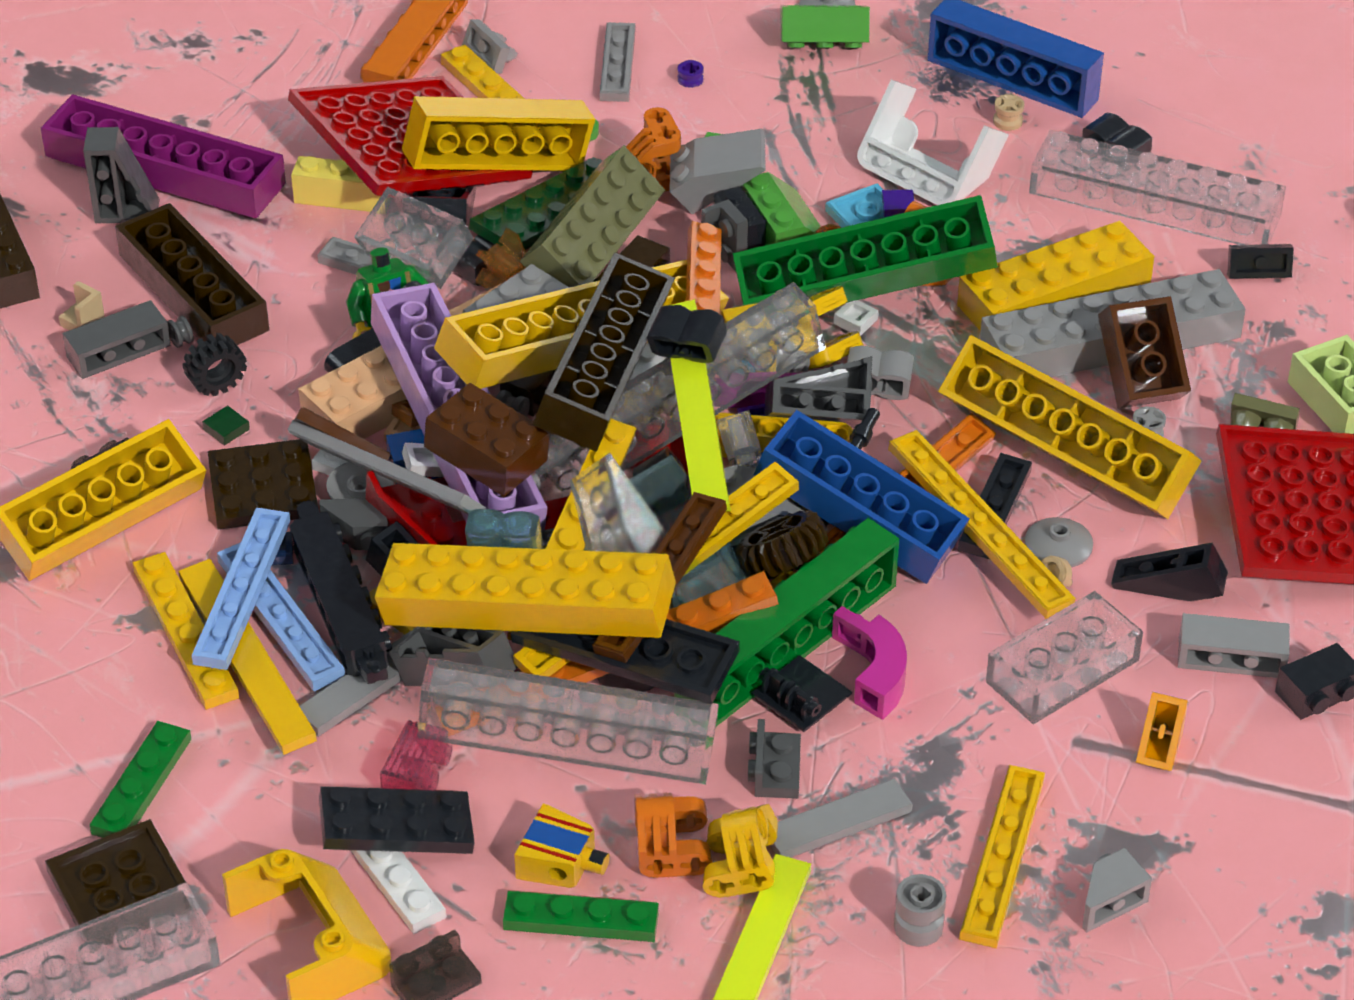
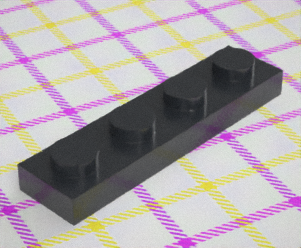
[958,453,1032,560]

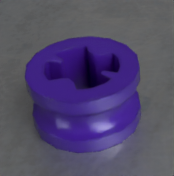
[678,60,704,88]

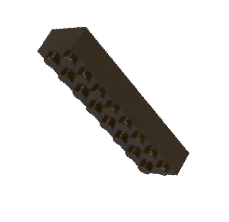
[532,252,675,452]

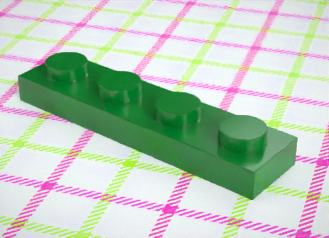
[89,721,192,838]
[503,891,659,942]

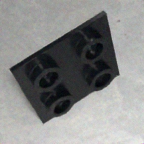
[751,655,852,732]

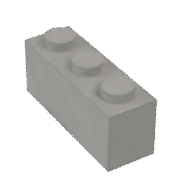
[1178,613,1290,678]

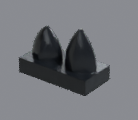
[1227,244,1294,279]

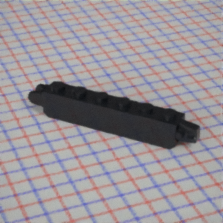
[289,500,392,684]

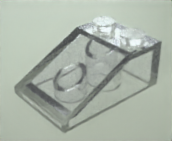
[570,453,667,553]

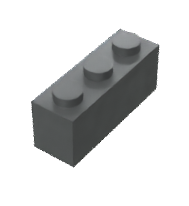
[62,300,171,379]

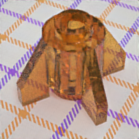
[475,228,526,288]

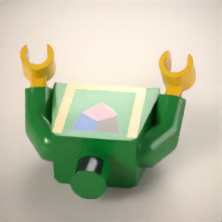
[346,247,429,339]

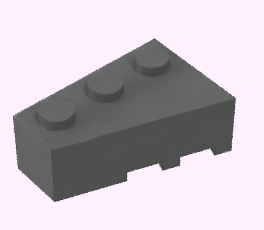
[83,127,160,223]
[764,356,872,428]
[389,627,518,687]

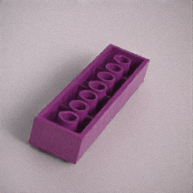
[41,94,286,219]

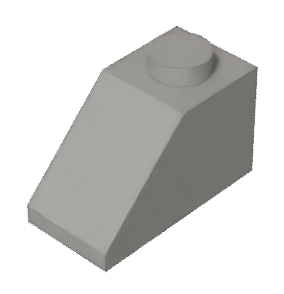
[1082,848,1152,932]

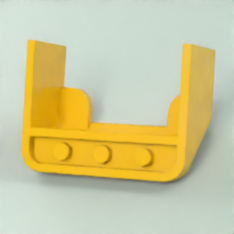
[222,849,392,1000]

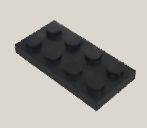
[319,786,475,854]

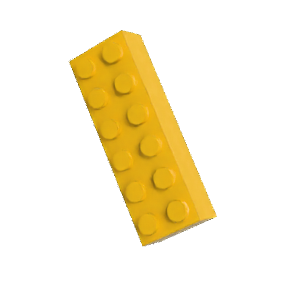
[402,96,595,171]
[957,220,1155,332]
[0,419,206,581]

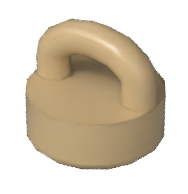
[1041,556,1073,587]

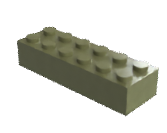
[520,145,665,287]

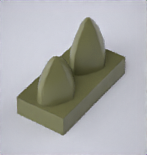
[1231,393,1300,430]

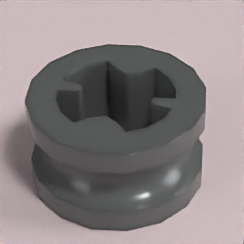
[167,315,194,348]

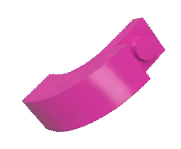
[832,606,907,720]

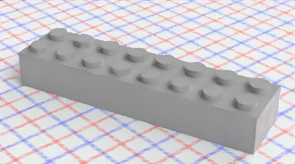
[980,269,1246,377]

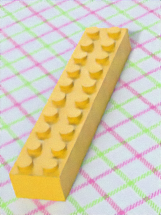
[434,259,729,389]

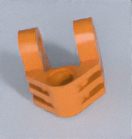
[626,107,681,192]
[634,793,712,878]

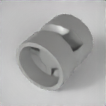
[894,874,947,947]

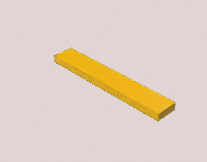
[959,764,1045,949]

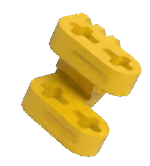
[776,286,864,369]
[703,804,778,898]

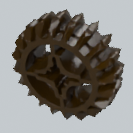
[735,510,829,578]

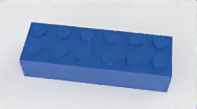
[928,0,1104,118]
[753,410,970,584]

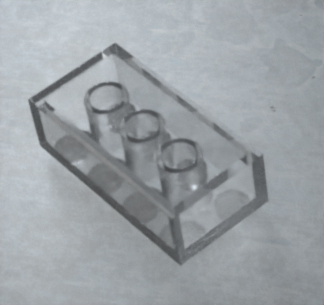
[986,591,1143,724]

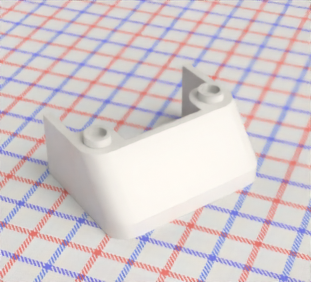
[857,79,1009,205]

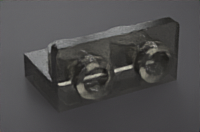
[389,930,482,1000]

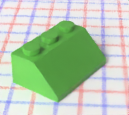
[780,5,870,48]
[740,172,824,245]

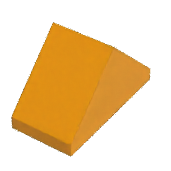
[1136,692,1188,771]

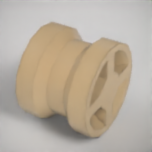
[993,94,1024,131]

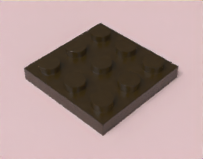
[207,439,318,530]
[45,819,195,949]

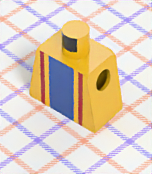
[514,803,610,888]

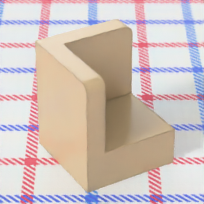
[59,281,105,330]

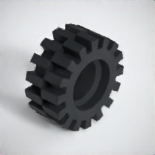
[183,333,247,396]

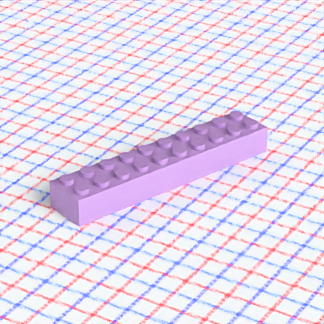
[371,282,547,535]

